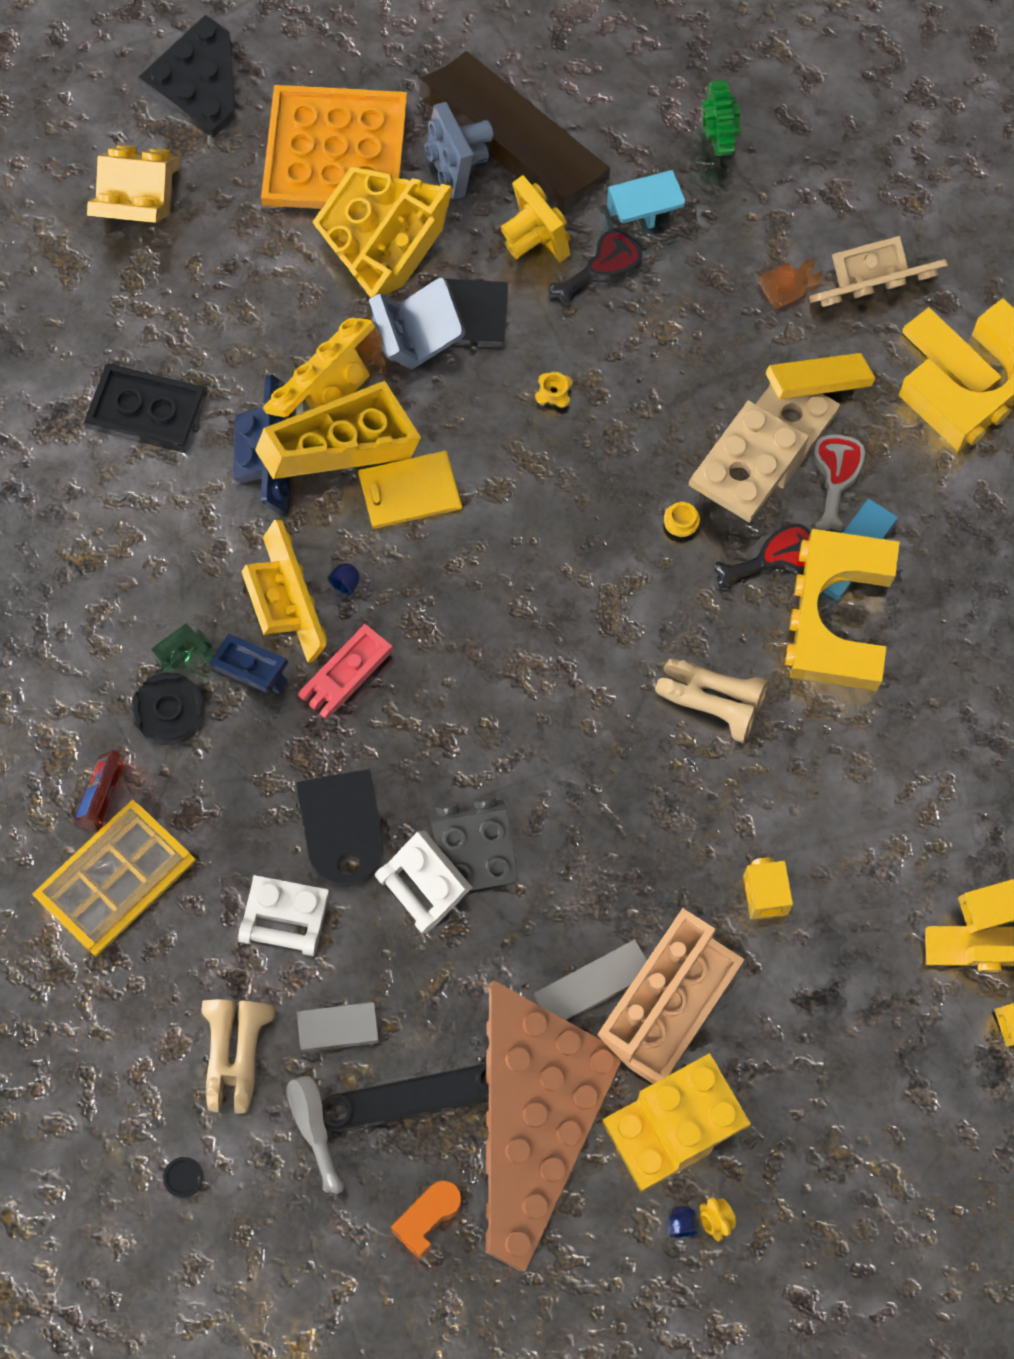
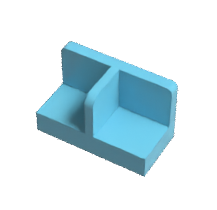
[607,170,685,228]

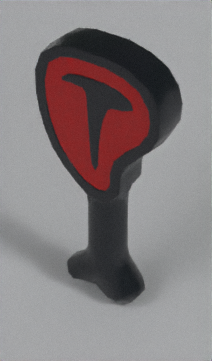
[714,523,811,591]

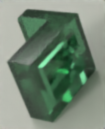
[151,623,212,673]

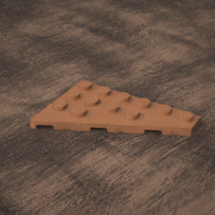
[486,981,621,1272]

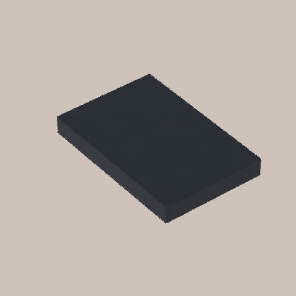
[84,363,208,453]

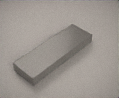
[533,939,647,1021]

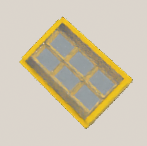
[32,799,196,957]

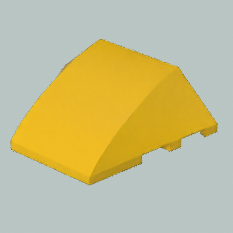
[312,167,453,298]

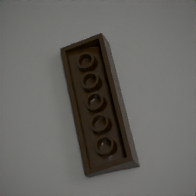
[419,50,610,216]

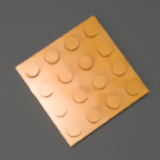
[261,85,407,209]

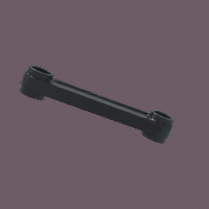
[322,1063,489,1133]

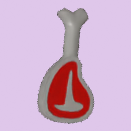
[813,435,865,533]

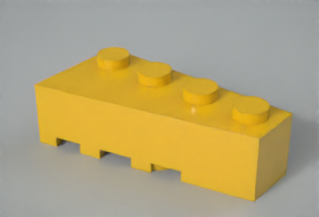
[255,381,421,479]

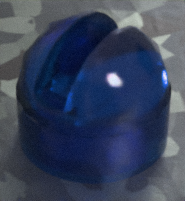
[327,563,359,595]
[668,1206,702,1238]

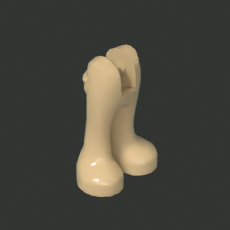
[655,659,769,743]
[201,999,275,1114]

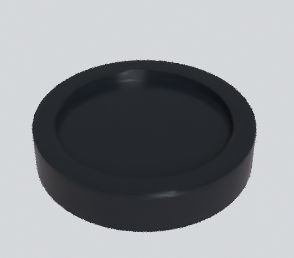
[163,1157,204,1198]

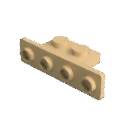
[809,236,948,307]

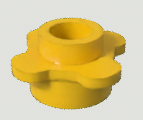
[535,372,573,408]
[699,1197,736,1241]

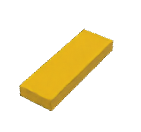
[902,307,1002,392]
[766,353,875,399]

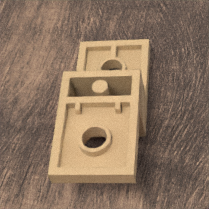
[689,384,840,523]

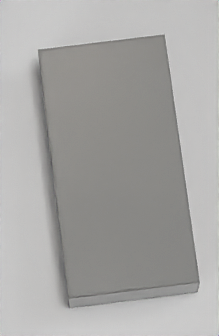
[296,1002,379,1053]

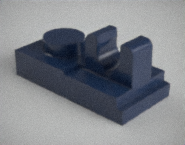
[209,634,289,693]

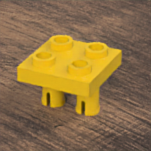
[500,175,571,263]

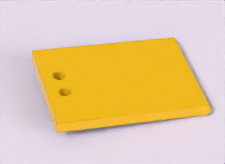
[358,450,463,529]

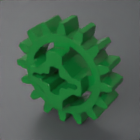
[701,80,741,156]

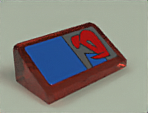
[73,750,125,832]

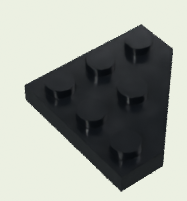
[138,14,235,138]

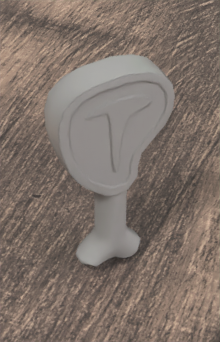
[286,1076,345,1194]

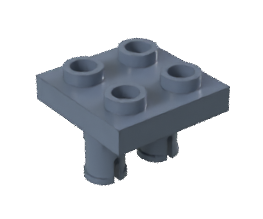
[424,102,493,200]

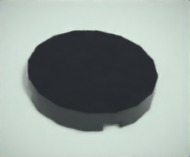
[131,673,206,746]

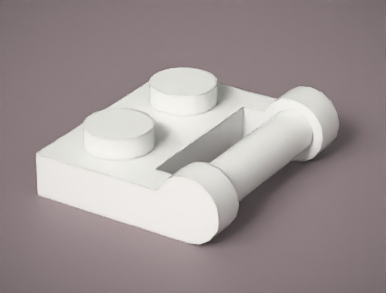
[375,830,472,934]
[238,875,330,956]

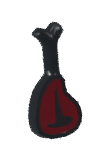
[549,230,643,306]

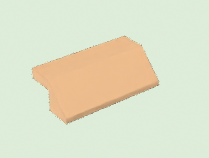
[598,908,745,1084]

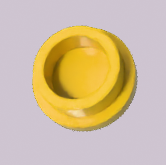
[664,502,700,537]

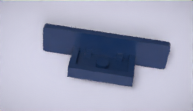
[233,375,291,515]

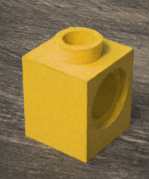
[743,858,793,920]

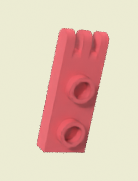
[298,624,393,719]

